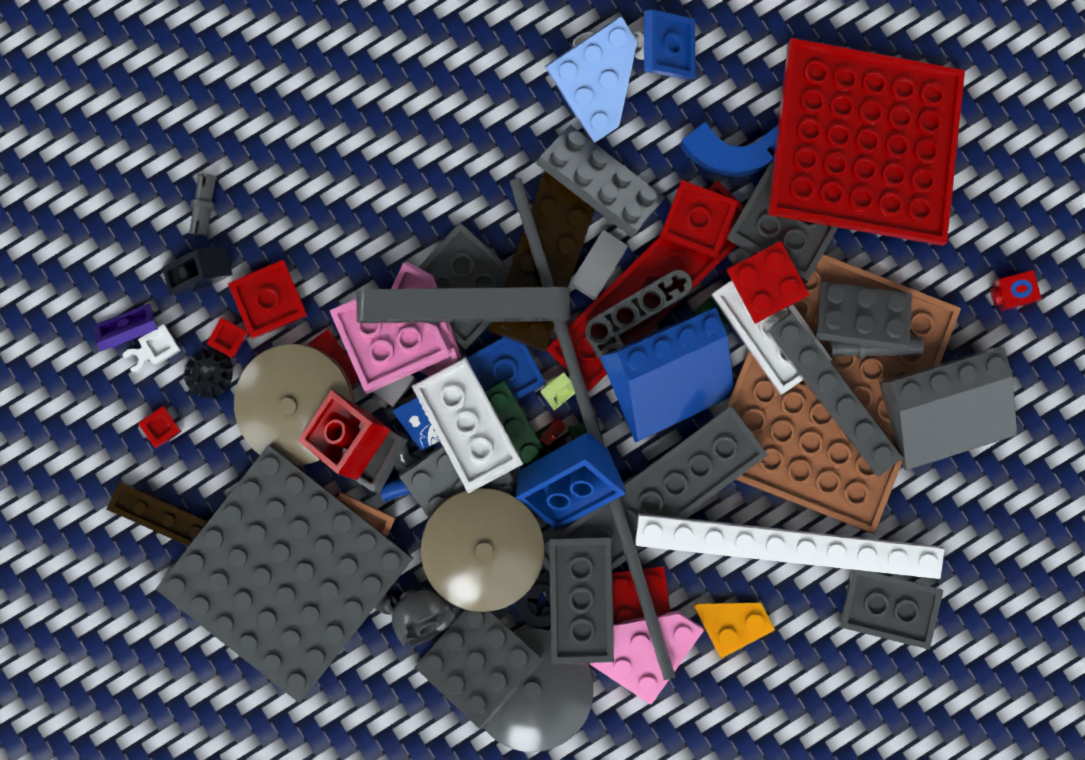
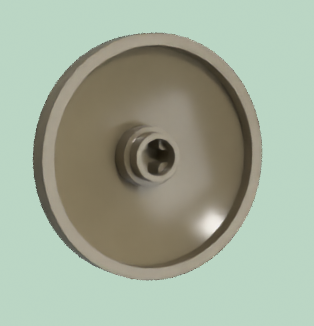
[234,344,355,466]
[421,488,544,612]

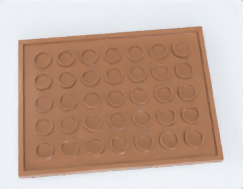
[725,254,961,534]

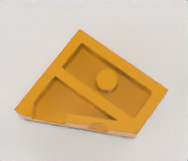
[693,603,775,659]

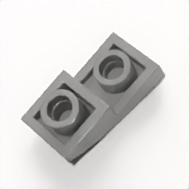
[569,230,628,300]

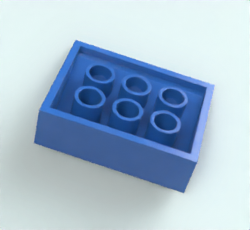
[600,308,734,442]

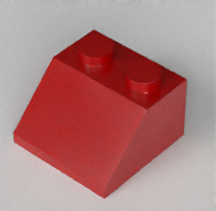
[297,390,391,480]

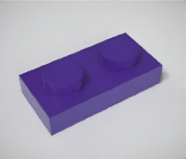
[93,303,158,352]

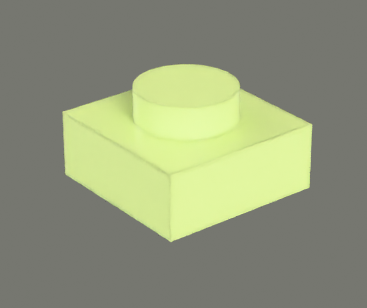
[540,372,575,410]

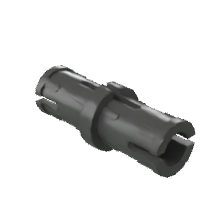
[188,173,217,237]

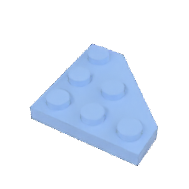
[544,17,637,143]

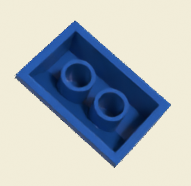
[515,432,626,530]

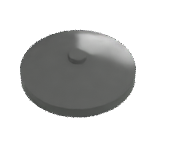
[484,628,594,752]

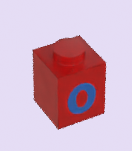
[990,270,1042,312]

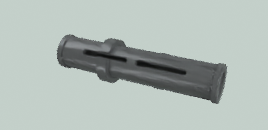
[829,336,924,359]

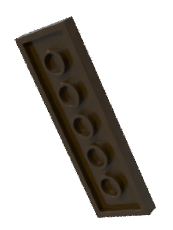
[488,170,595,352]

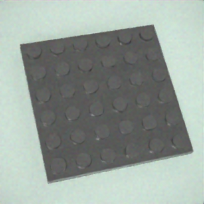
[155,444,414,703]

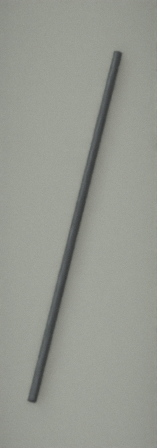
[510,178,676,680]

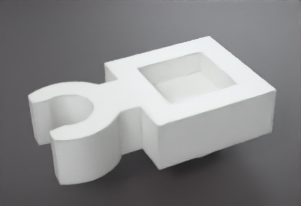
[122,324,181,373]

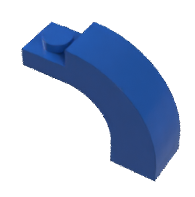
[680,122,778,177]

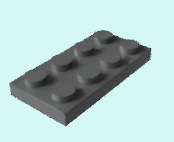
[536,125,665,238]
[549,538,615,664]

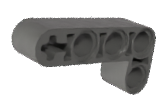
[585,270,692,369]

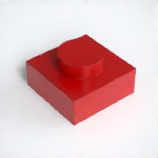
[206,317,249,359]
[138,406,182,449]

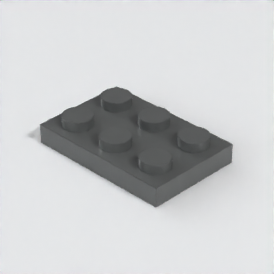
[815,281,912,352]
[839,569,944,650]

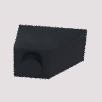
[162,246,233,296]

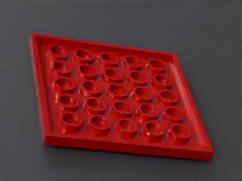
[767,38,965,246]

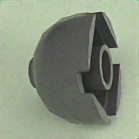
[392,589,455,647]

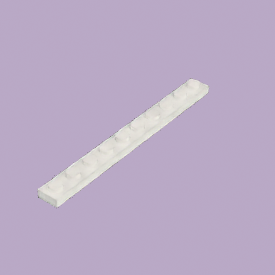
[635,513,945,579]

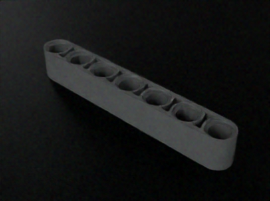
[356,287,570,323]

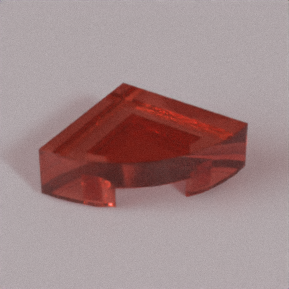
[539,418,567,447]

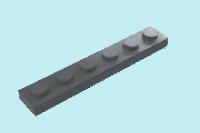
[766,313,903,477]

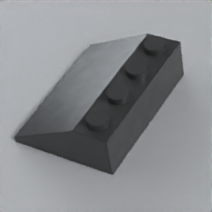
[879,347,1017,470]

